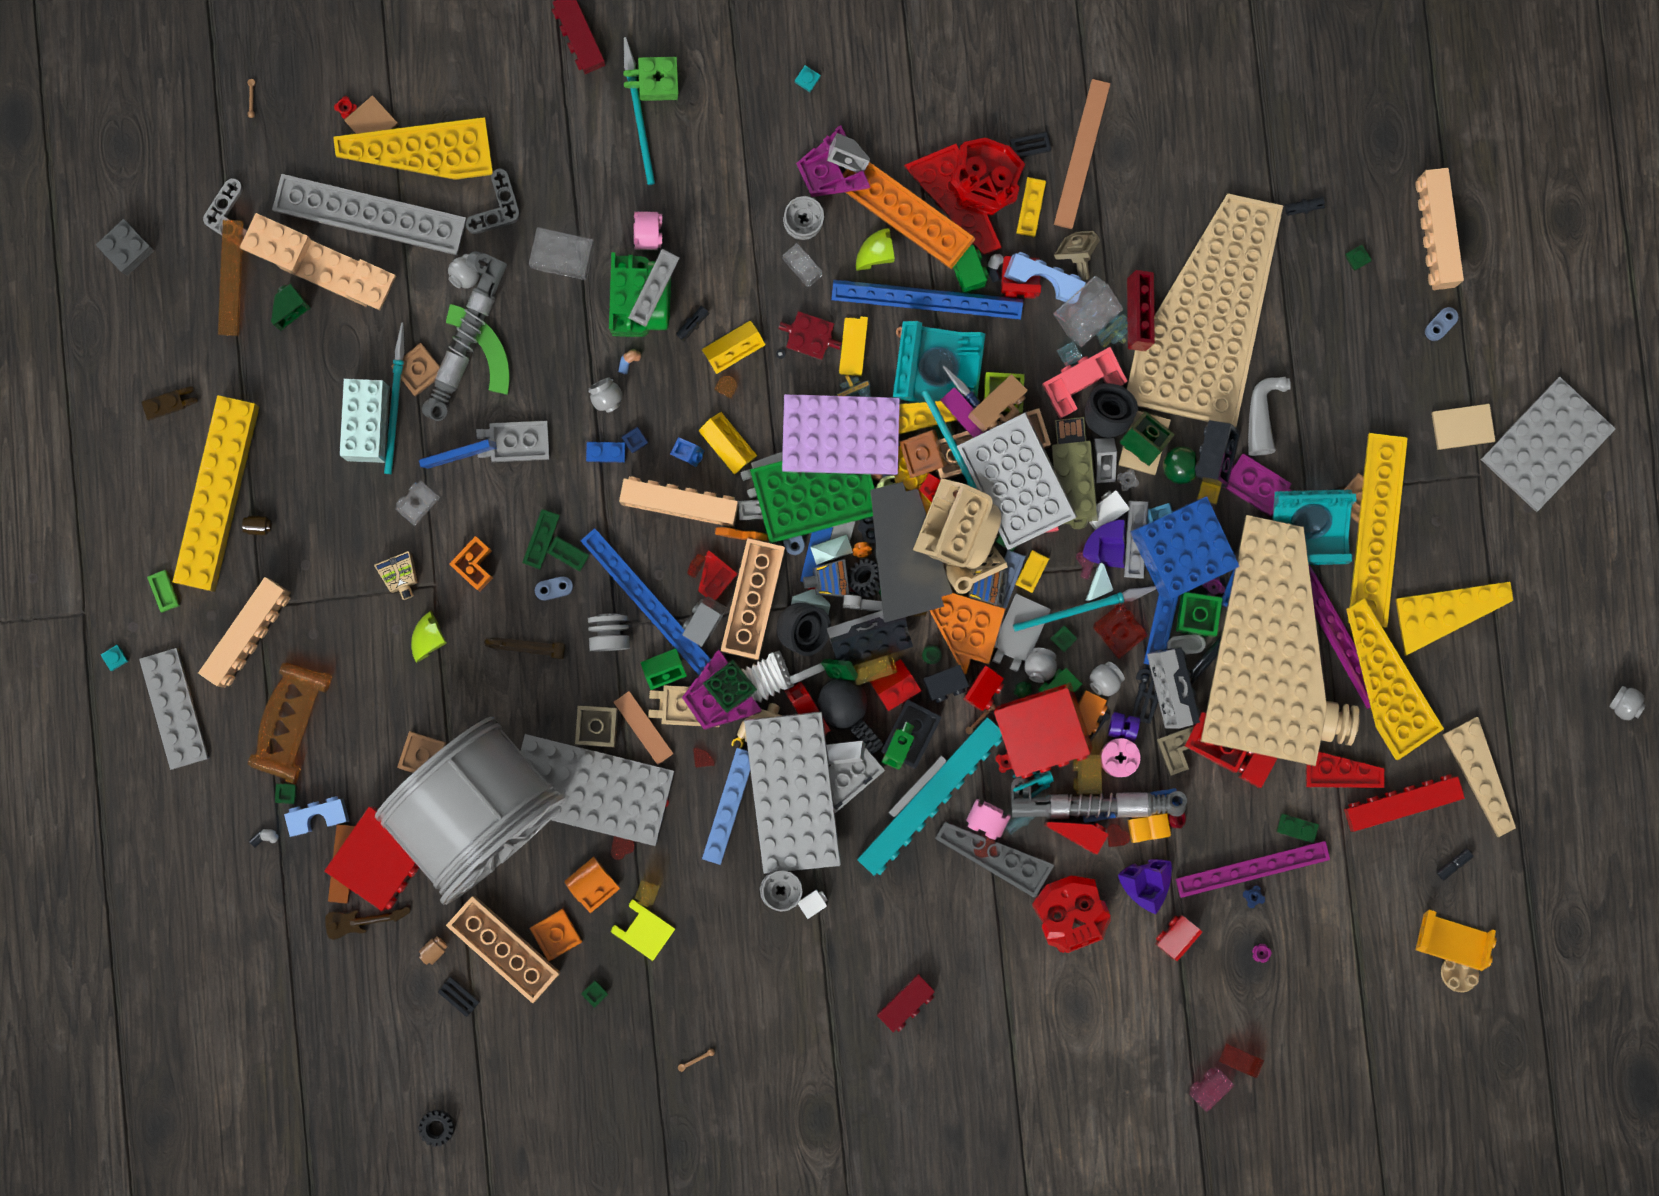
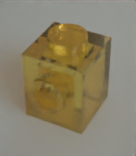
[635,880,661,907]

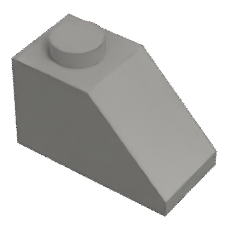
[827,133,870,173]
[1094,438,1117,483]

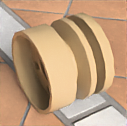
[1321,701,1359,746]

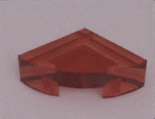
[693,748,715,768]

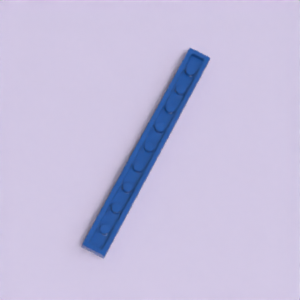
[832,280,1023,319]
[581,528,711,675]

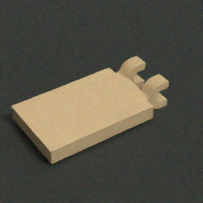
[648,685,719,727]

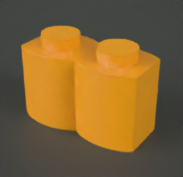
[1127,811,1171,843]

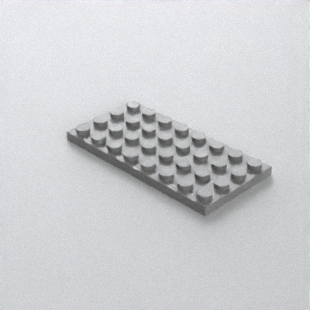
[744,712,841,873]
[521,734,675,846]

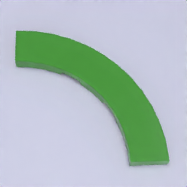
[446,304,510,395]

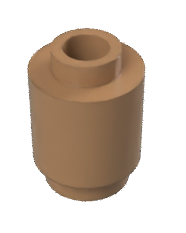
[419,936,448,965]

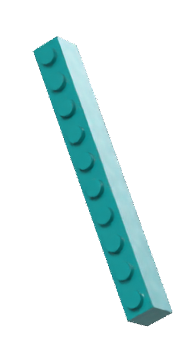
[857,717,1003,876]

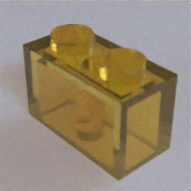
[854,654,897,685]
[1073,755,1102,794]

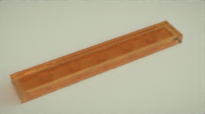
[218,220,243,336]

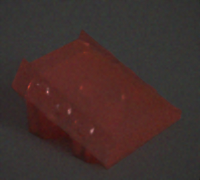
[1093,603,1148,659]

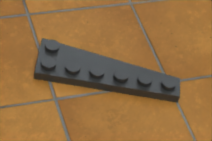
[935,822,1054,898]

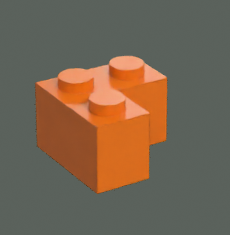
[449,536,493,592]

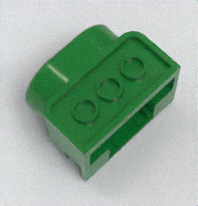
[609,252,671,337]

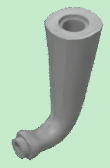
[1248,377,1290,456]

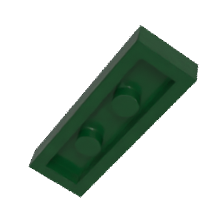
[522,509,560,570]

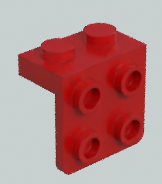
[1001,256,1041,299]

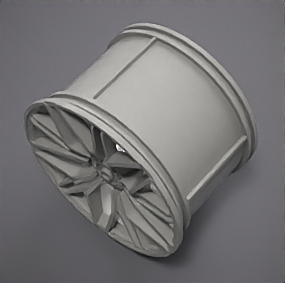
[375,717,569,905]

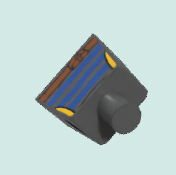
[803,559,849,597]
[969,569,1009,608]

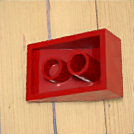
[1185,712,1247,773]
[1044,821,1109,854]

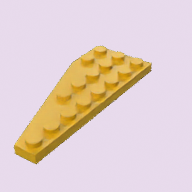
[333,117,493,180]
[1346,598,1444,760]

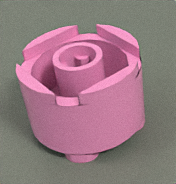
[634,212,662,250]
[1099,738,1140,777]
[966,799,1011,840]

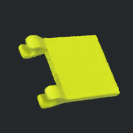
[611,900,675,961]

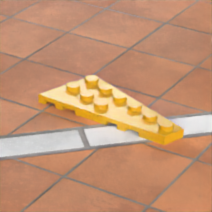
[1395,582,1513,656]

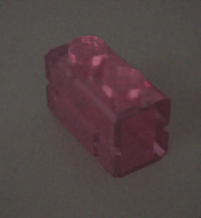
[1189,1067,1235,1112]

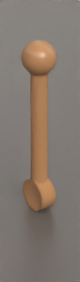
[247,79,256,118]
[966,703,996,734]
[678,1049,715,1072]

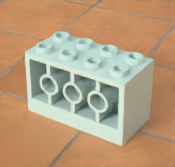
[340,379,390,463]

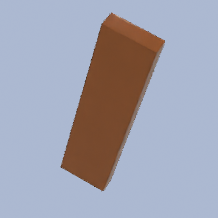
[328,824,355,903]

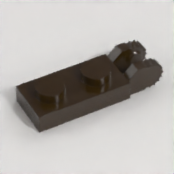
[141,386,198,421]

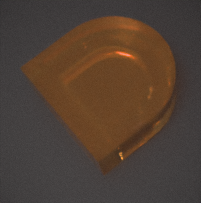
[714,376,737,399]

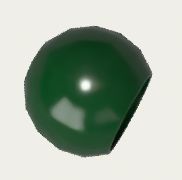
[1163,446,1196,484]

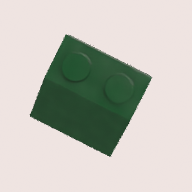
[271,284,311,331]
[1119,411,1175,466]

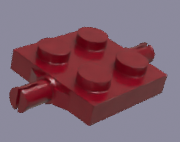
[778,311,842,360]

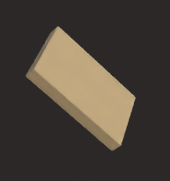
[1432,404,1495,450]
[1118,411,1170,475]

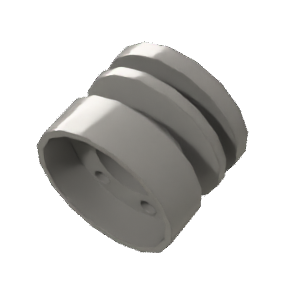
[783,196,824,240]
[588,613,630,651]
[760,870,802,912]

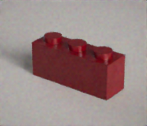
[877,974,935,1032]

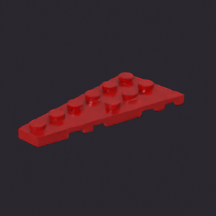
[904,144,1001,256]

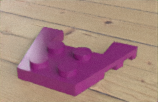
[796,125,870,197]
[682,650,762,730]

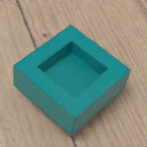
[795,66,821,93]
[101,645,128,671]

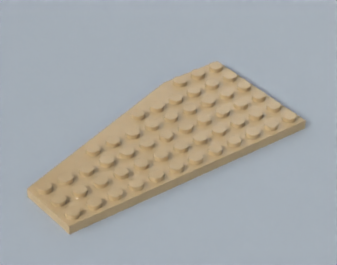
[1127,194,1283,428]
[1200,515,1327,766]

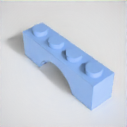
[1004,252,1086,305]

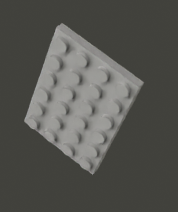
[1480,377,1615,512]
[957,412,1077,550]

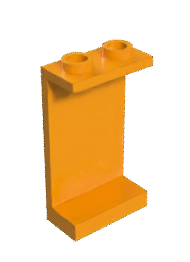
[1415,910,1497,971]

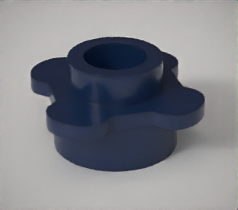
[1243,886,1265,908]

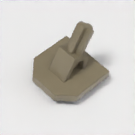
[1054,231,1100,280]

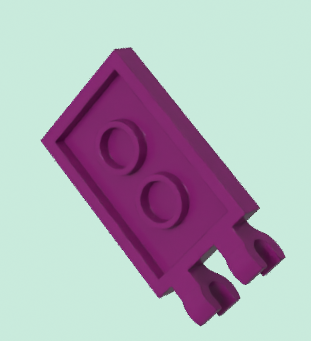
[1224,454,1292,517]

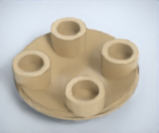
[1441,960,1479,992]

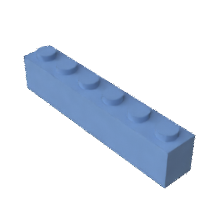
[702,748,751,865]

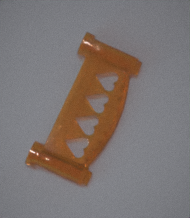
[248,662,332,784]

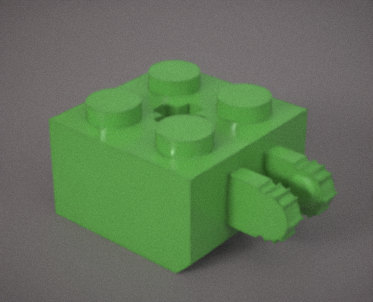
[623,57,678,101]

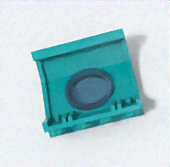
[893,321,985,409]
[1272,490,1356,565]

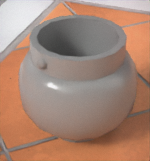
[448,254,480,288]
[588,377,623,413]
[1024,648,1057,683]
[1090,661,1125,696]
[1610,686,1646,720]

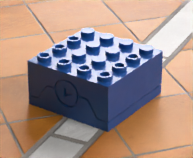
[1130,497,1240,601]

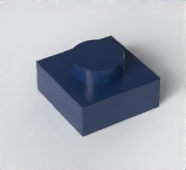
[622,427,648,454]

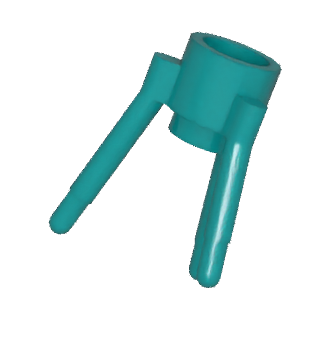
[1013,770,1054,798]

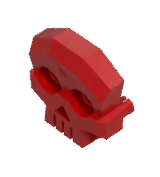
[951,138,1025,215]
[1032,875,1111,953]

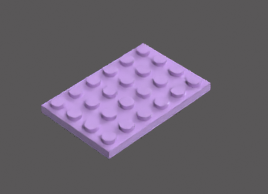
[782,394,899,475]

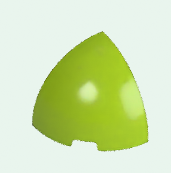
[856,228,895,271]
[411,611,447,663]

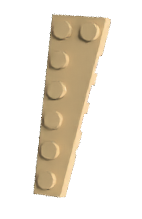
[1443,717,1516,837]

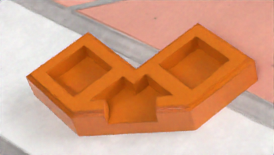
[715,527,769,542]

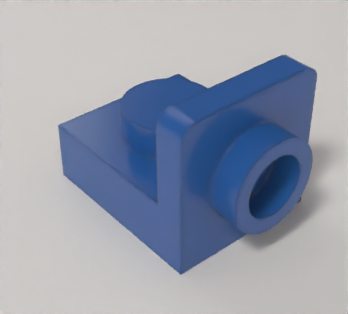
[670,437,704,467]

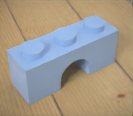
[284,796,349,837]

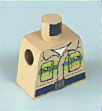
[375,551,418,600]

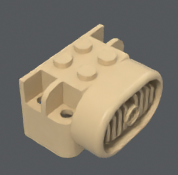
[913,479,1001,569]

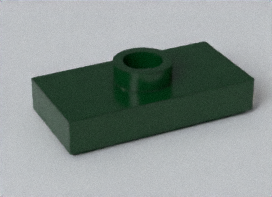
[547,536,590,572]
[821,659,858,680]

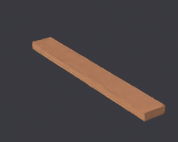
[1054,79,1110,229]

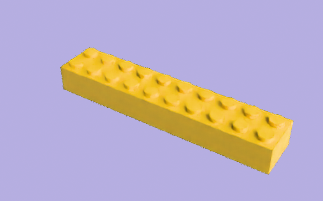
[173,395,259,592]

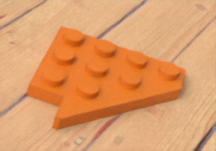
[930,593,1006,674]

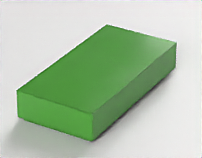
[147,570,180,613]

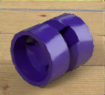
[1108,712,1140,742]

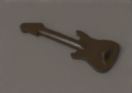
[325,907,411,940]

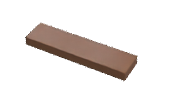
[614,691,673,765]

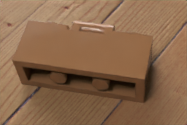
[968,374,1028,433]

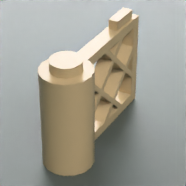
[943,545,1008,594]

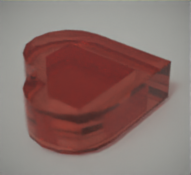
[687,553,706,578]
[1106,824,1130,847]
[974,835,997,858]
[611,836,635,860]

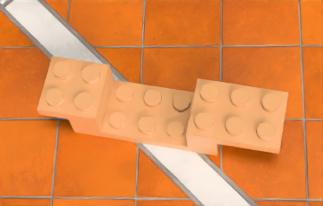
[240,213,396,310]

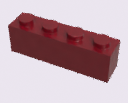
[551,0,606,75]
[1127,270,1155,352]

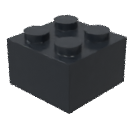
[923,665,968,703]

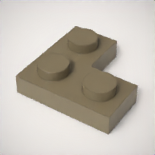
[1157,726,1194,776]

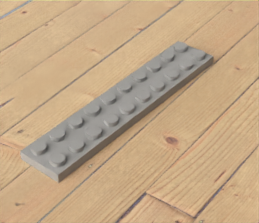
[272,174,467,256]

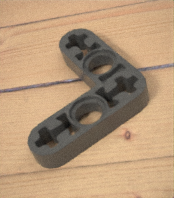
[465,169,520,234]

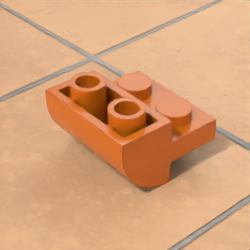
[564,857,620,913]

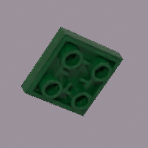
[703,660,757,714]

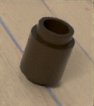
[242,516,272,535]

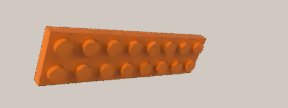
[842,162,975,269]

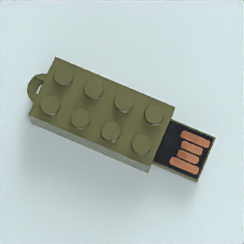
[1052,417,1098,529]

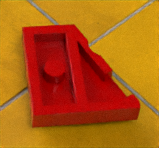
[698,551,737,600]

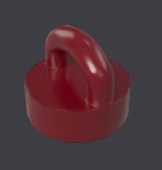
[1167,812,1186,829]

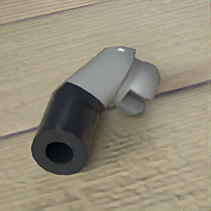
[987,254,1003,283]
[249,829,279,848]

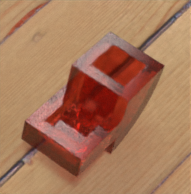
[1219,1044,1265,1078]

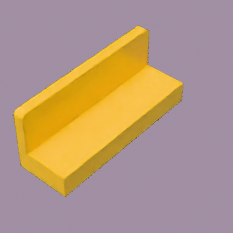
[839,316,868,377]
[702,321,765,374]
[699,412,757,474]

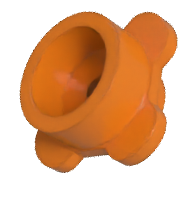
[853,542,872,558]

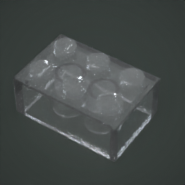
[529,227,595,280]
[1053,276,1123,347]

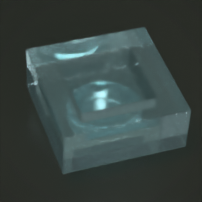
[1056,342,1083,366]

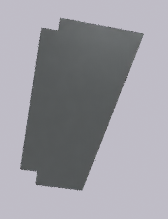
[870,482,952,622]

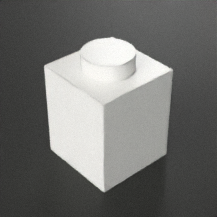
[798,889,828,919]

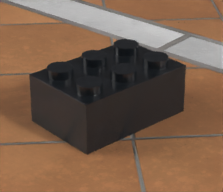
[1195,420,1241,488]
[881,700,942,769]

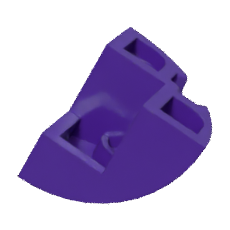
[1083,520,1126,568]
[1118,859,1172,914]

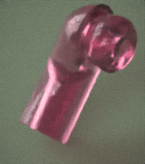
[1076,551,1094,580]

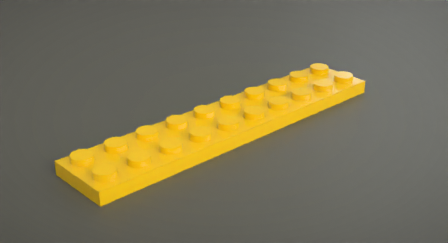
[1348,433,1408,628]

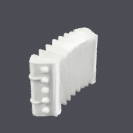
[735,651,794,708]

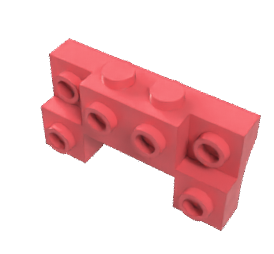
[1042,347,1128,419]

